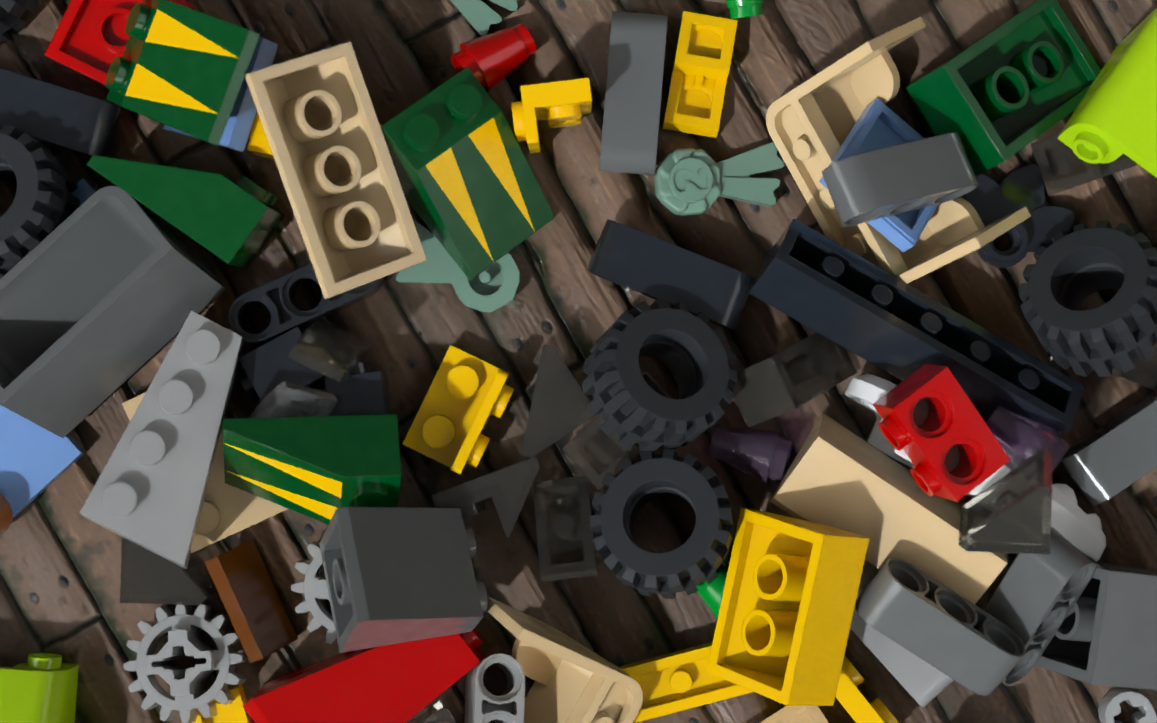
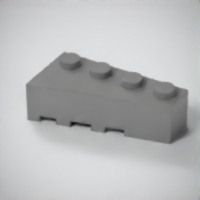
[80,310,243,569]

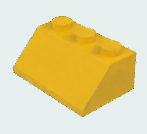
[706,508,869,706]

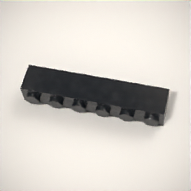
[749,219,1085,458]

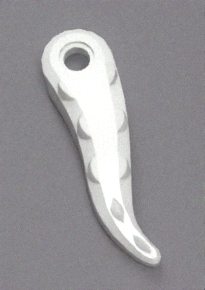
[844,374,1106,562]

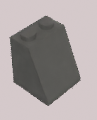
[319,507,488,653]
[1035,561,1157,690]

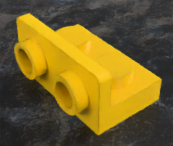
[511,78,592,154]
[403,345,515,475]

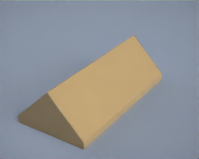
[245,41,427,299]
[770,413,1008,605]

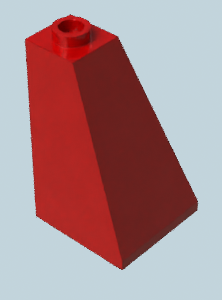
[243,628,484,723]

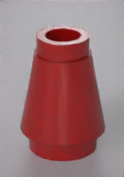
[451,22,537,92]

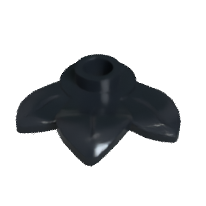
[965,164,1075,268]

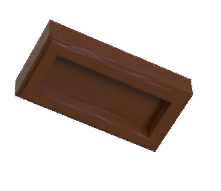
[205,539,298,663]

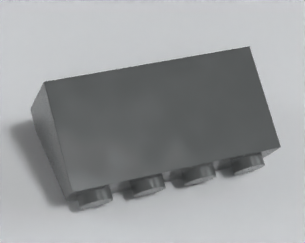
[0,186,226,438]

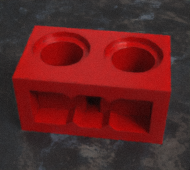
[873,363,1010,502]

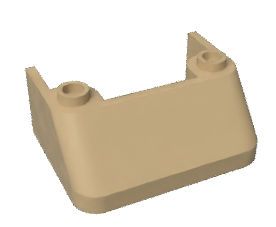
[766,17,1031,284]
[487,596,643,723]

